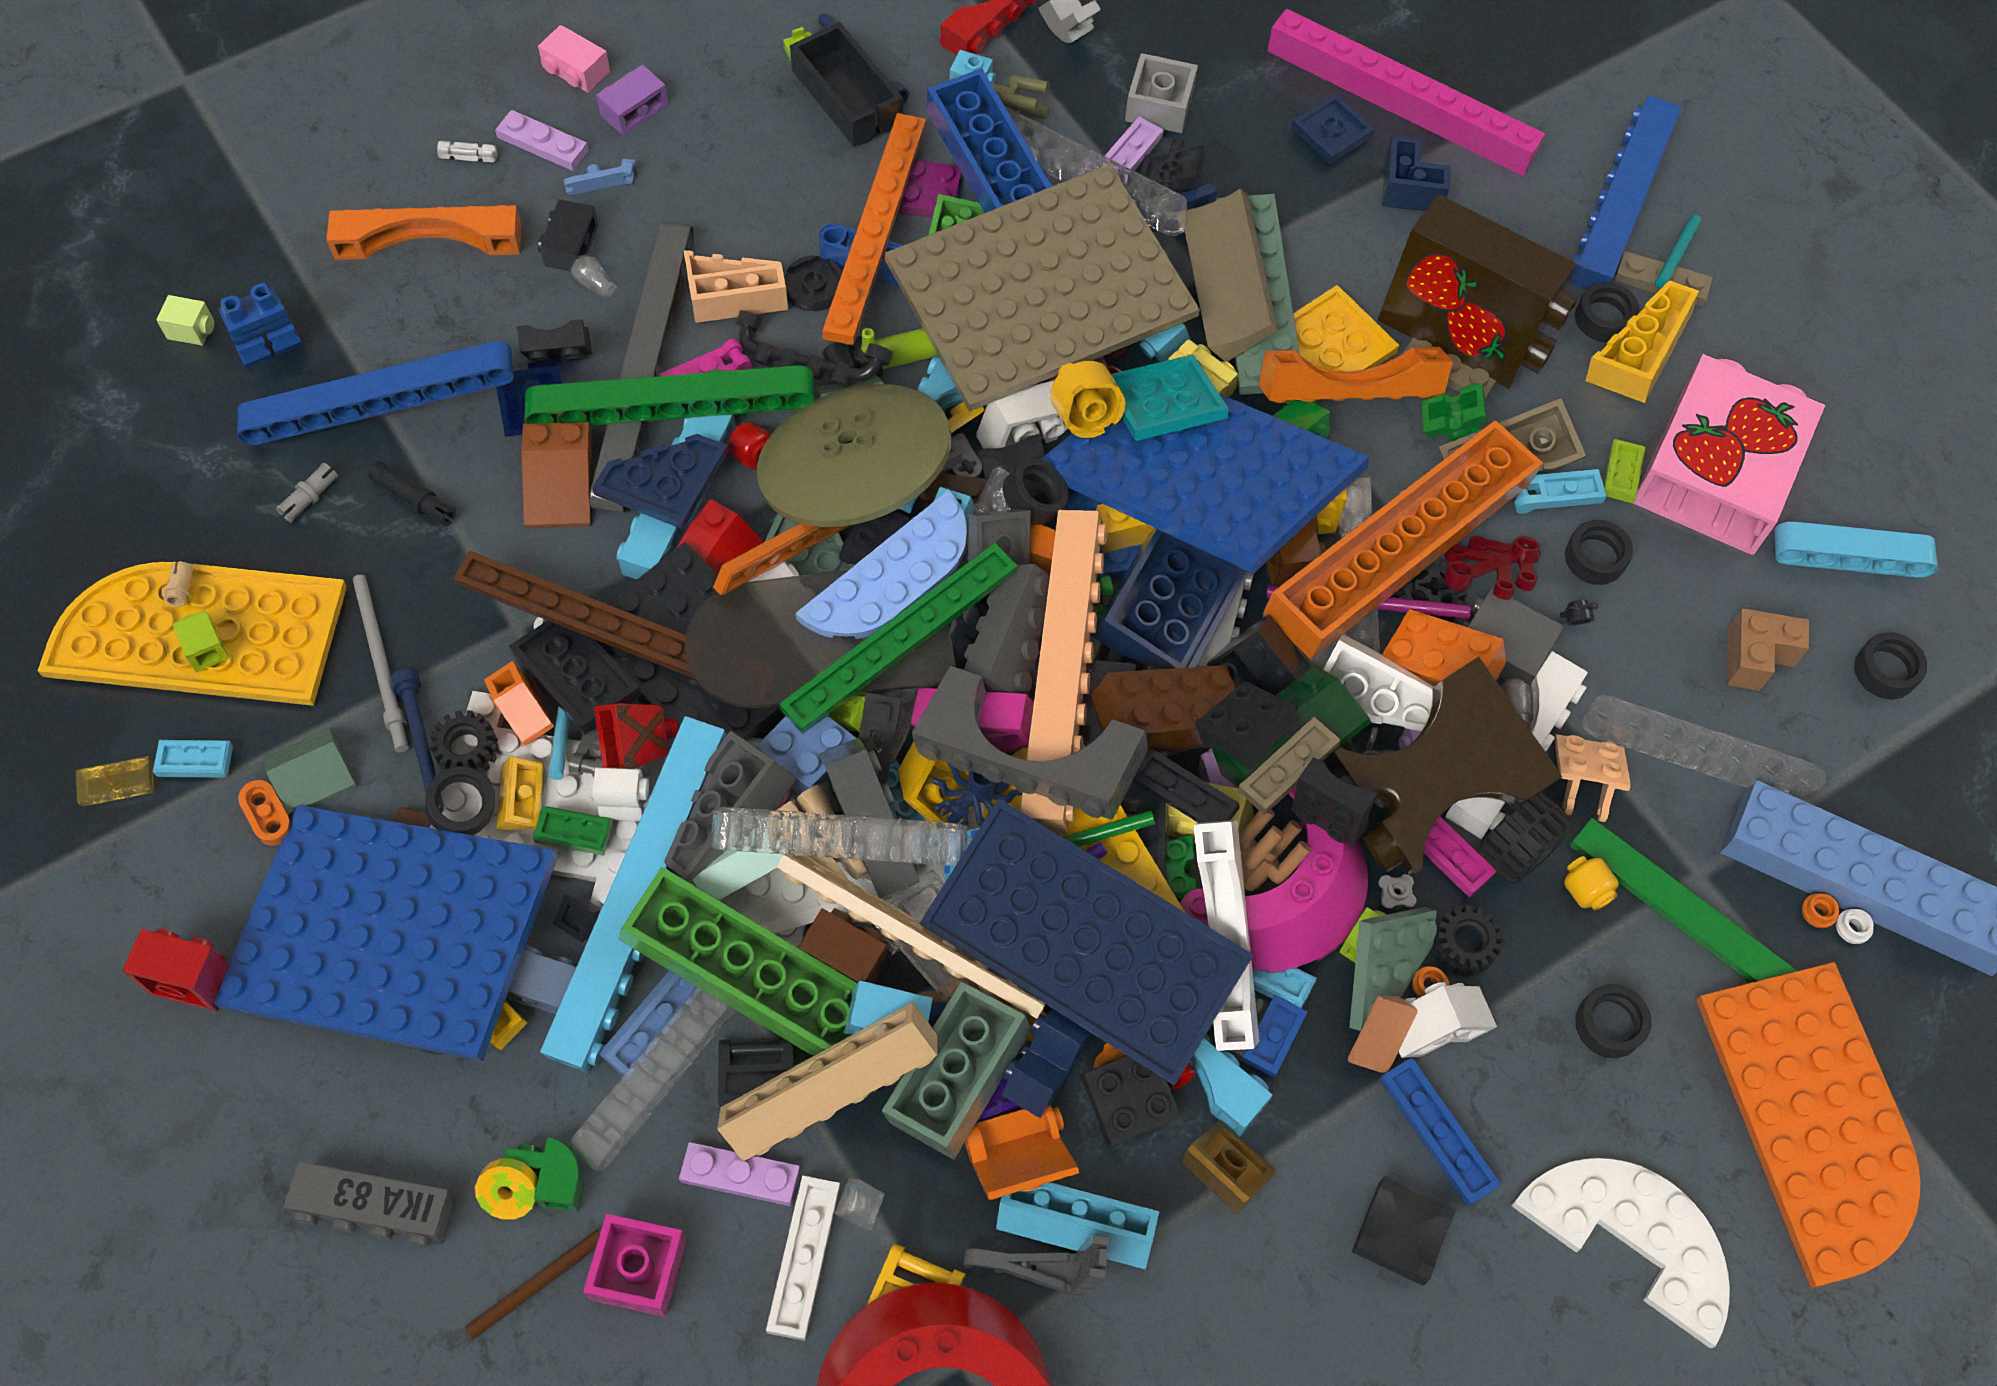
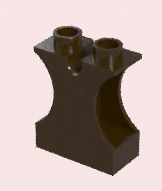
[1327,656,1563,875]

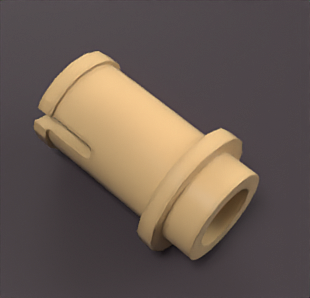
[161,561,194,607]

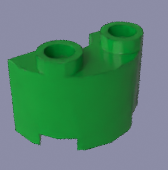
[1421,383,1487,441]
[1167,835,1196,903]

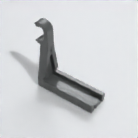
[963,1235,1109,1297]

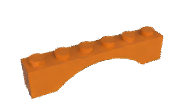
[326,205,522,260]
[1258,347,1453,403]

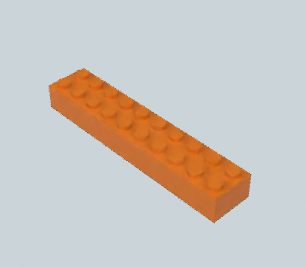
[1263,420,1543,659]

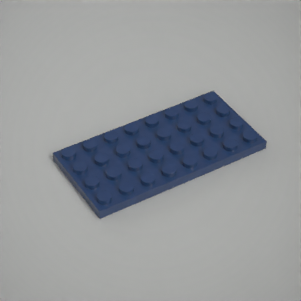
[919,798,1254,1086]

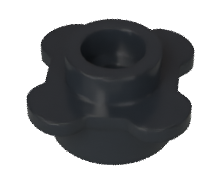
[1560,600,1599,626]

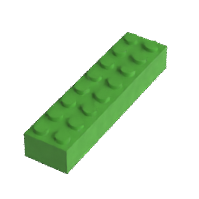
[619,867,877,1093]

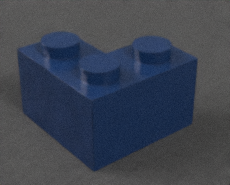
[1382,136,1451,211]
[1002,1008,1091,1119]

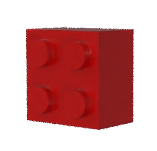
[122,928,230,1011]

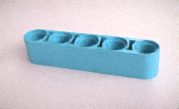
[1774,522,1938,578]

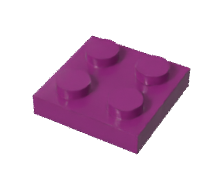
[898,160,962,218]

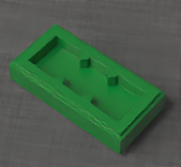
[533,806,614,856]

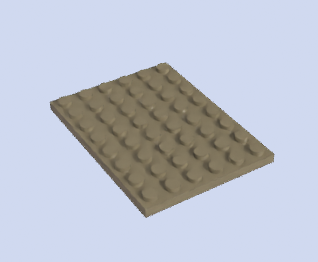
[885,164,1200,412]

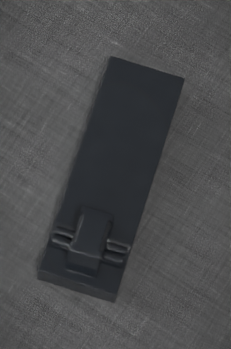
[1133,748,1240,823]

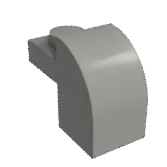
[1038,0,1101,43]

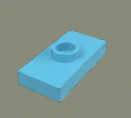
[153,740,233,778]
[1252,968,1317,1009]

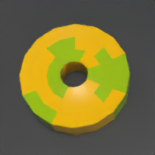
[475,1158,538,1220]

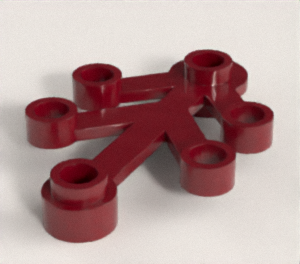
[1445,536,1541,600]

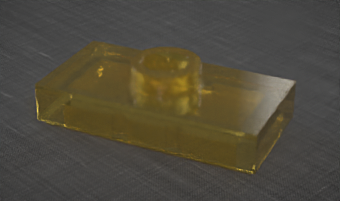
[76,756,154,807]

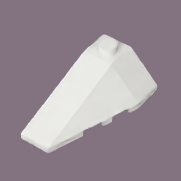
[1323,634,1434,731]

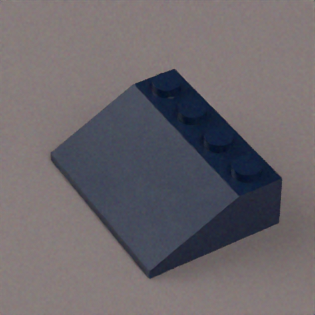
[1090,528,1247,669]

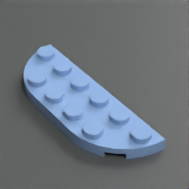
[795,490,967,639]

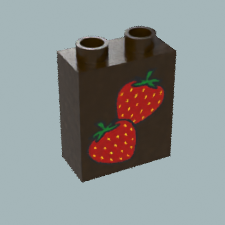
[1378,194,1579,389]

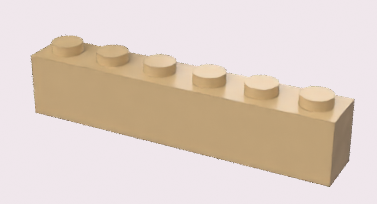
[717,1002,937,1161]

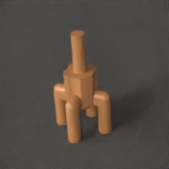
[1239,809,1311,892]

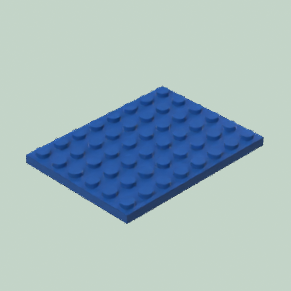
[1041,394,1369,574]
[214,805,558,1061]

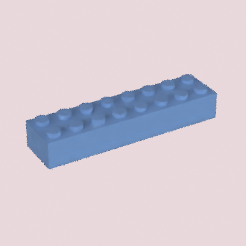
[1720,780,1997,976]

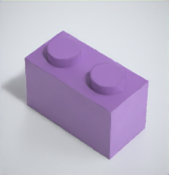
[596,64,668,136]

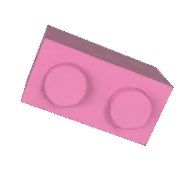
[538,25,610,93]

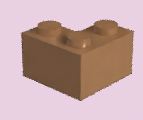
[1726,608,1809,691]

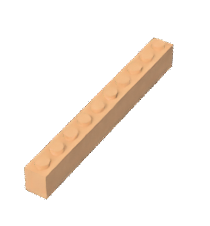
[1020,510,1107,835]

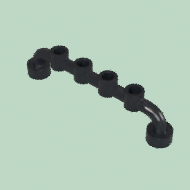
[735,310,893,387]

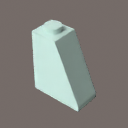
[684,823,788,900]

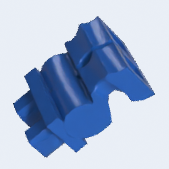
[218,283,303,369]

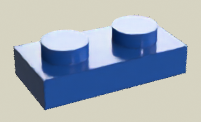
[1241,995,1307,1078]

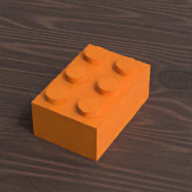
[1382,609,1506,687]

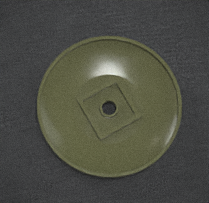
[757,384,951,527]

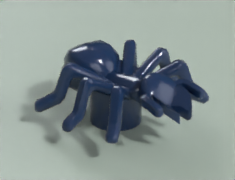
[932,762,1023,831]

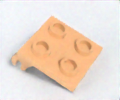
[1554,734,1631,822]

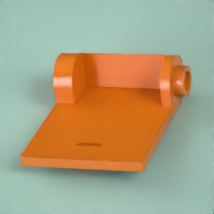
[965,1105,1079,1200]

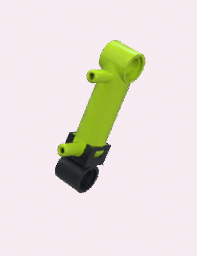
[823,328,939,384]

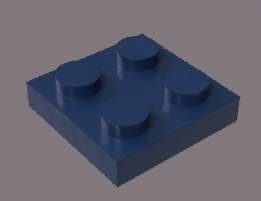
[1291,93,1375,164]

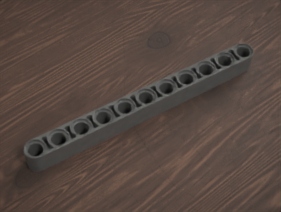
[590,222,694,513]

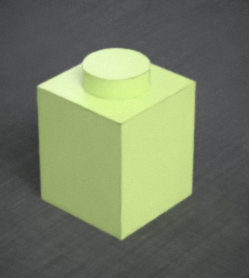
[156,295,214,346]

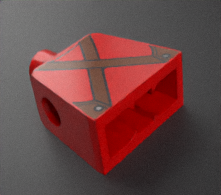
[594,703,678,769]

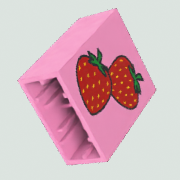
[1633,354,1825,556]

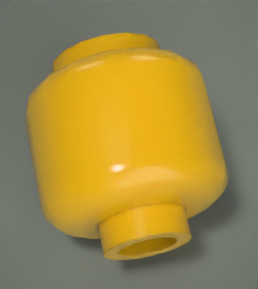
[1564,856,1619,911]

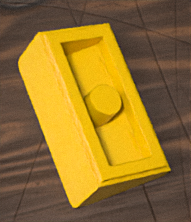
[496,756,544,830]

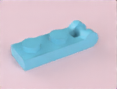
[1514,469,1607,514]

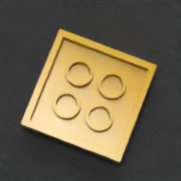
[1293,285,1400,372]

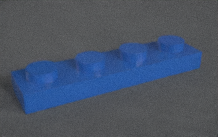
[1379,1058,1501,1207]

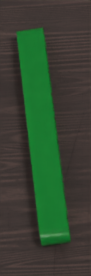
[525,366,815,426]

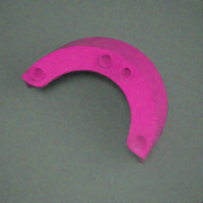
[1180,787,1368,974]

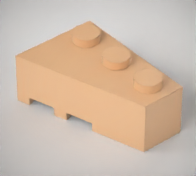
[684,250,788,323]

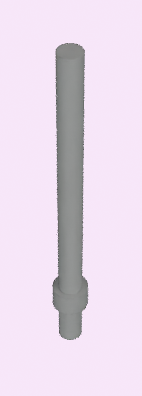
[352,575,409,753]

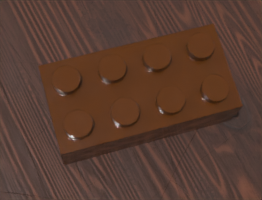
[1091,665,1235,752]

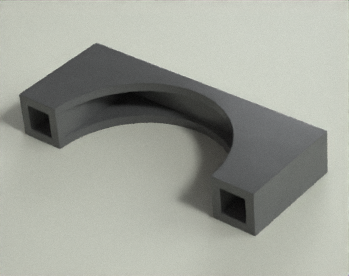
[912,666,1148,820]

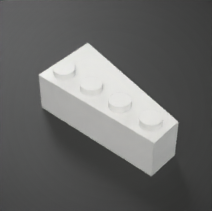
[976,378,1068,449]

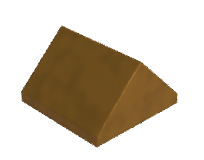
[1182,1120,1277,1215]

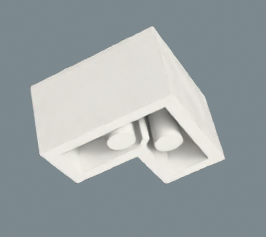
[1399,982,1497,1058]

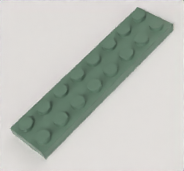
[1216,194,1299,395]

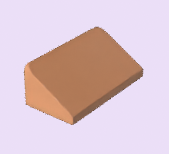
[1348,995,1418,1073]

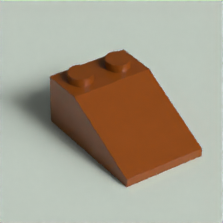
[521,422,595,528]

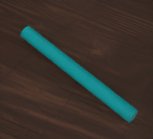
[1655,214,1701,288]

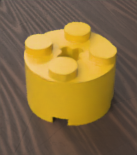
[1050,361,1126,438]

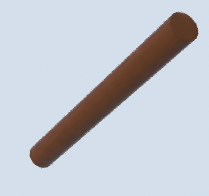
[465,1229,600,1340]

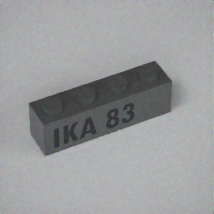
[283,1161,456,1248]

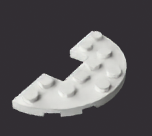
[1511,1158,1730,1349]

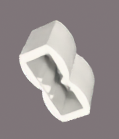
[592,768,652,822]

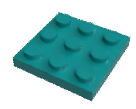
[1111,354,1228,441]

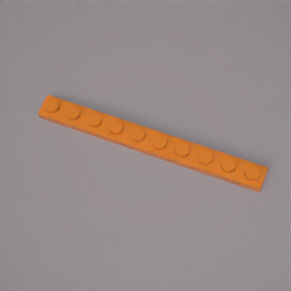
[822,113,926,345]

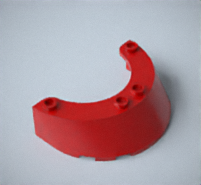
[817,1283,1052,1386]

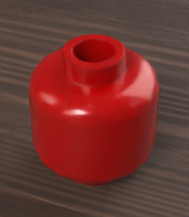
[728,422,771,470]

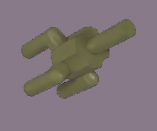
[991,75,1050,136]

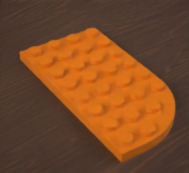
[1696,962,1920,1289]

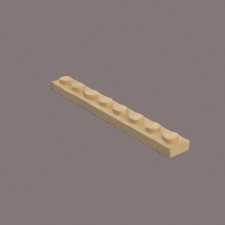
[777,848,1045,1018]

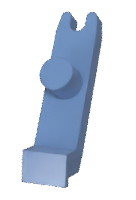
[563,159,637,195]

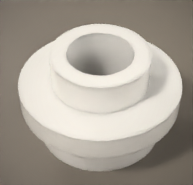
[1836,909,1874,944]

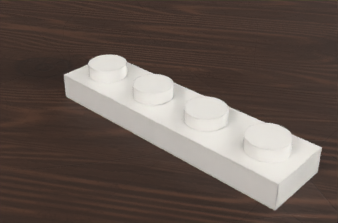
[766,1175,840,1341]

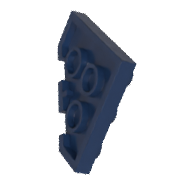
[592,434,728,529]

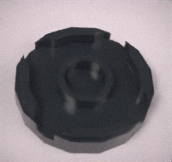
[784,255,842,312]

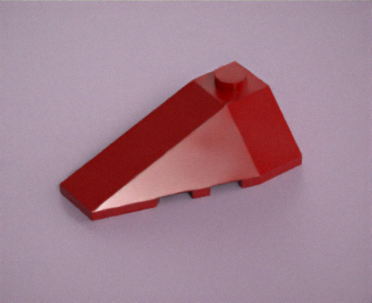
[676,499,764,575]

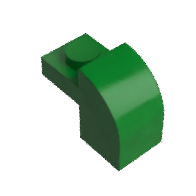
[504,1138,584,1212]

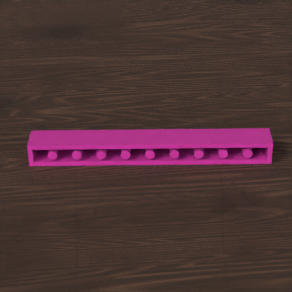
[1267,9,1545,177]

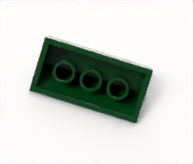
[1211,665,1371,787]

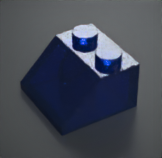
[496,359,565,437]

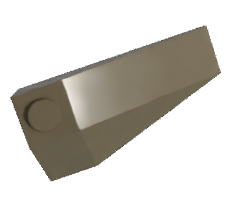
[1439,398,1586,471]

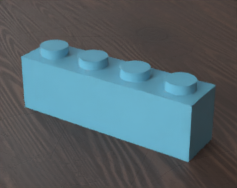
[996,1182,1159,1270]

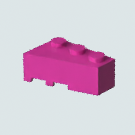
[911,688,1034,752]

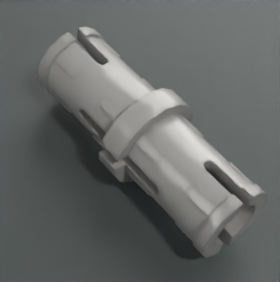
[276,463,339,523]

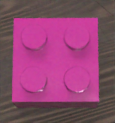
[583,1214,687,1317]

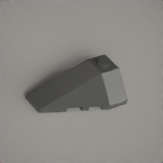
[664,731,797,882]

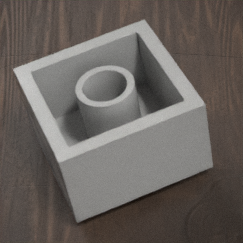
[1125,53,1198,133]

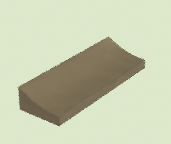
[1181,188,1278,362]

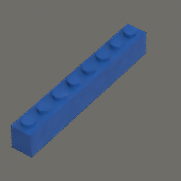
[1569,95,1682,290]

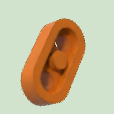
[238,780,291,846]

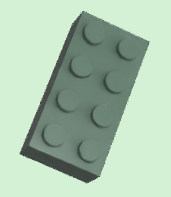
[882,981,1031,1160]

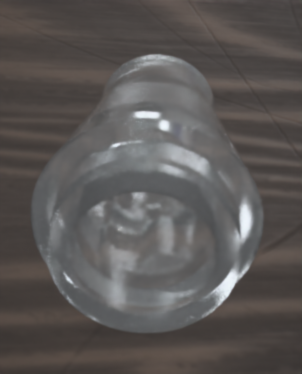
[571,255,617,299]

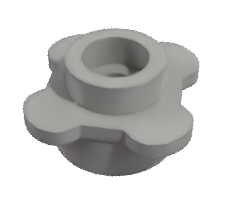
[1378,874,1417,909]

